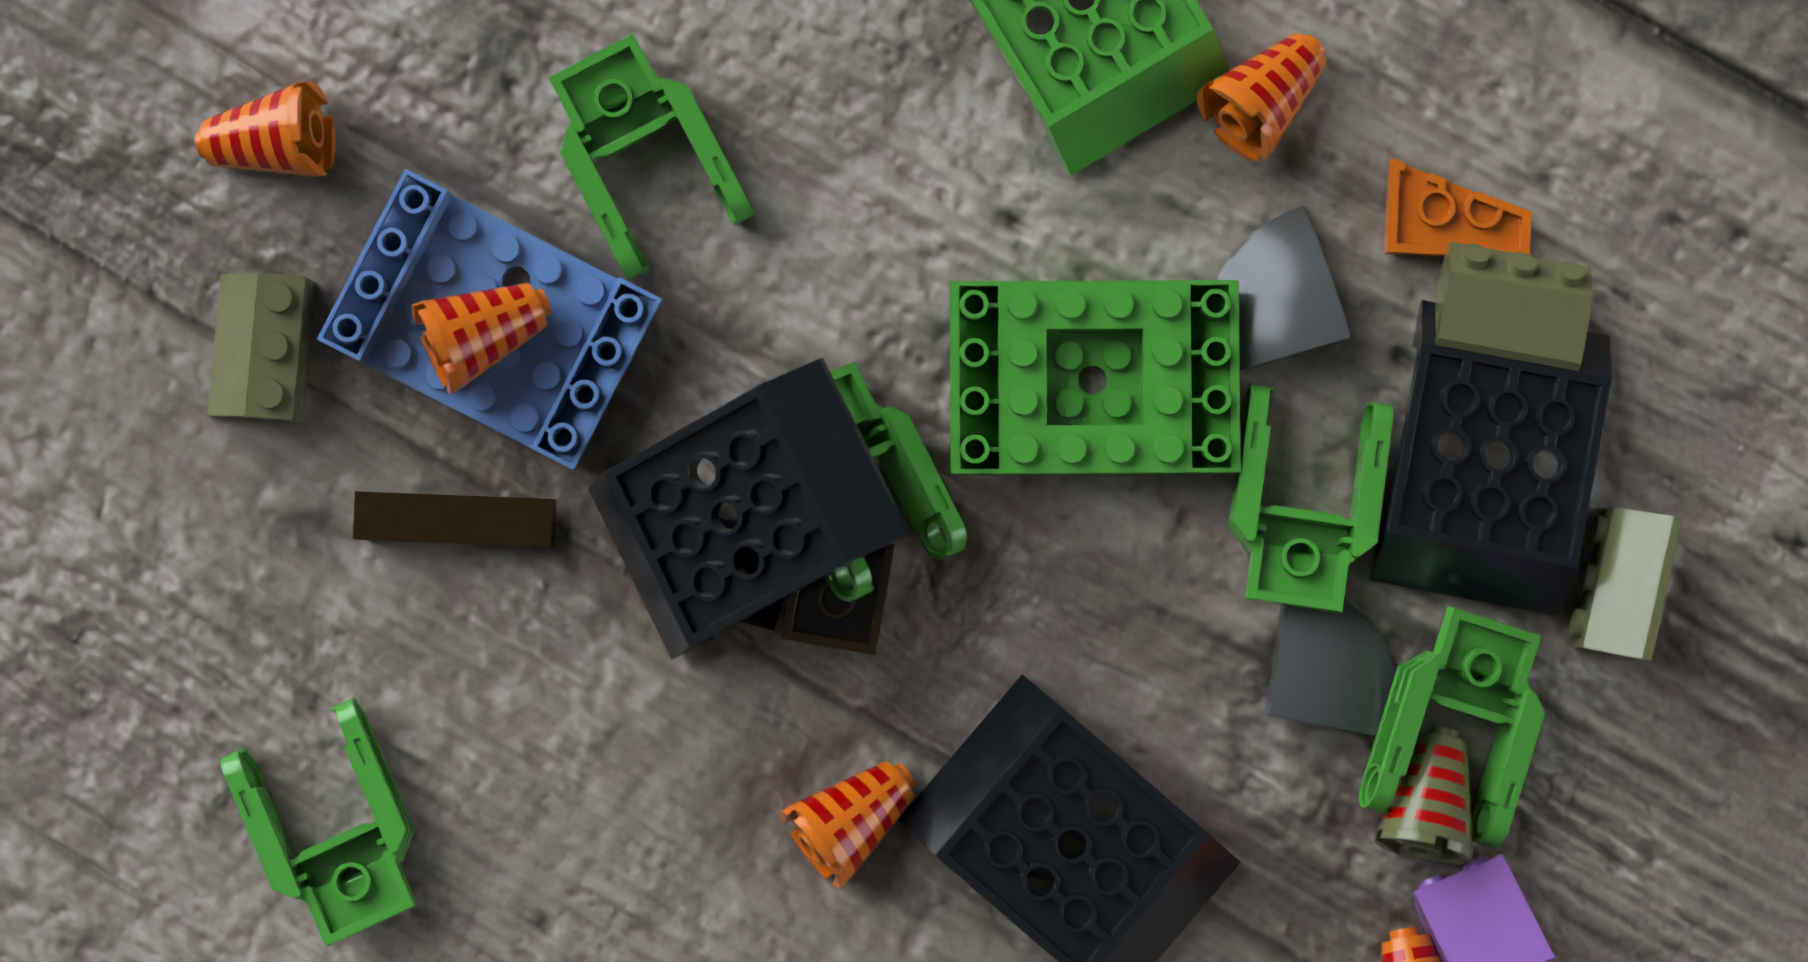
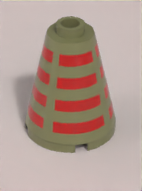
[1374,726,1473,865]

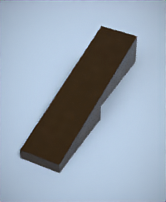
[353,491,557,547]

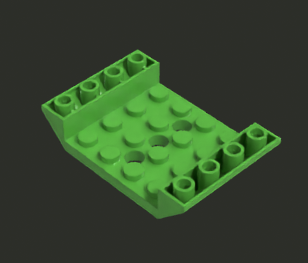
[969,0,1230,177]

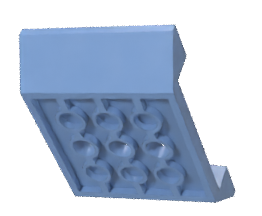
[317,169,663,471]

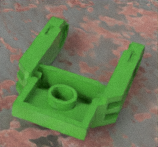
[548,34,755,281]
[825,362,967,602]
[1228,384,1394,614]
[1359,606,1545,848]
[221,698,418,947]

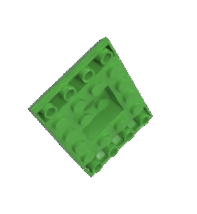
[950,280,1241,476]

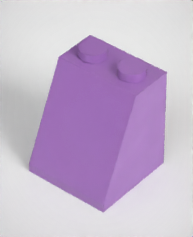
[1414,854,1555,962]

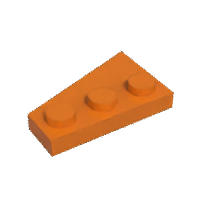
[1384,157,1532,257]

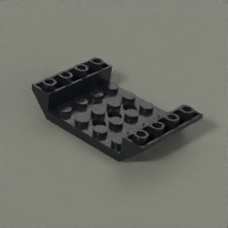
[1369,300,1612,616]
[588,358,911,659]
[898,674,1241,962]

